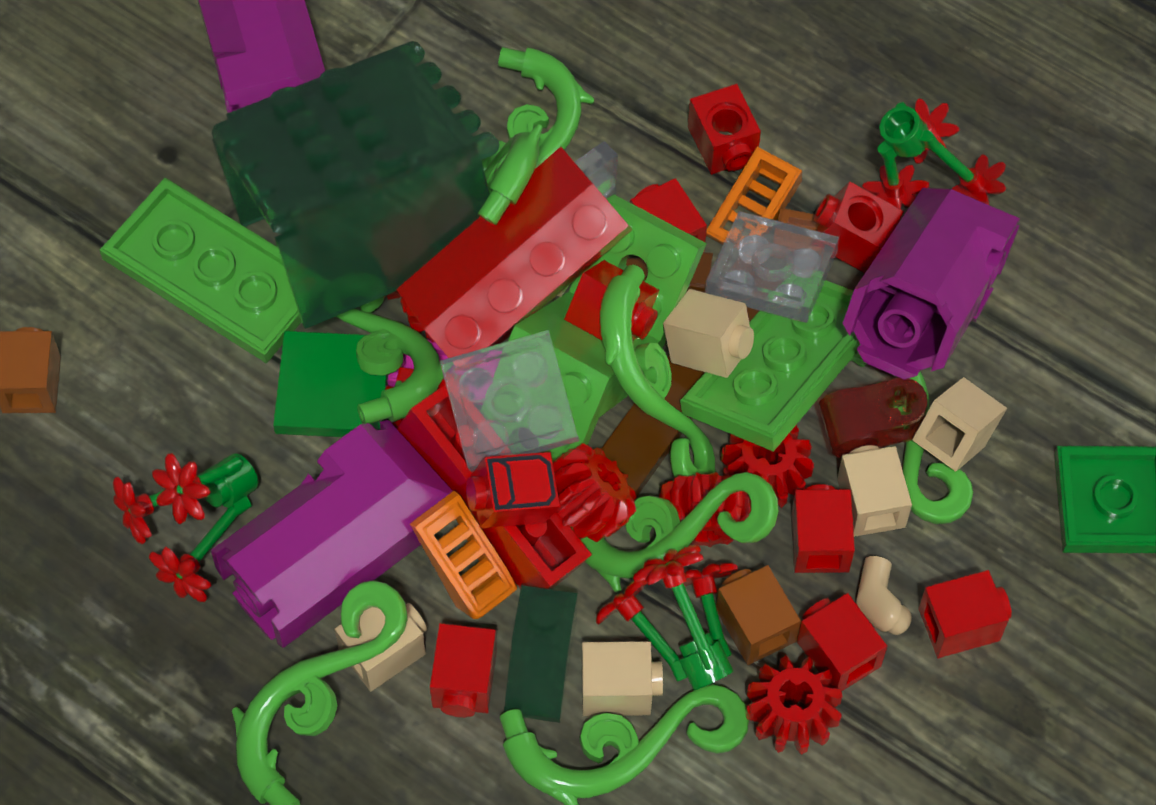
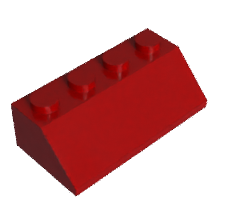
[396,147,633,372]

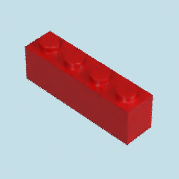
[397,379,592,604]

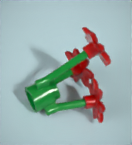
[862,98,1006,209]
[113,453,258,602]
[596,545,738,690]

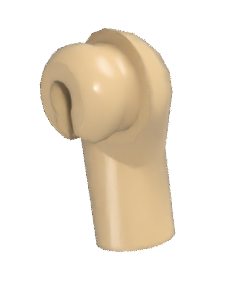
[856,556,912,635]

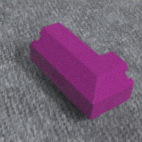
[197,0,341,158]
[843,188,1020,380]
[210,420,453,648]

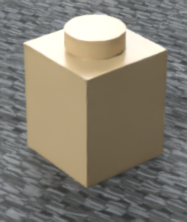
[663,289,754,378]
[912,377,1007,471]
[837,445,912,537]
[335,603,427,692]
[582,642,663,716]

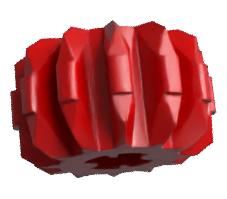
[721,424,814,509]
[552,443,637,542]
[659,472,751,548]
[745,655,843,755]

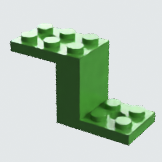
[480,194,707,462]

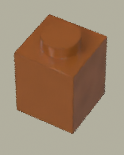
[0,327,61,413]
[716,565,801,665]

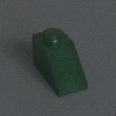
[504,585,578,723]

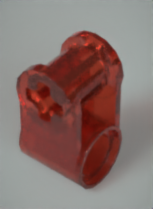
[818,378,927,458]

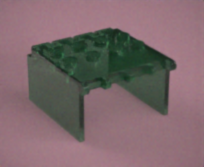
[212,41,499,329]

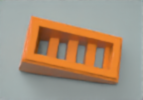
[706,146,802,259]
[410,491,517,619]

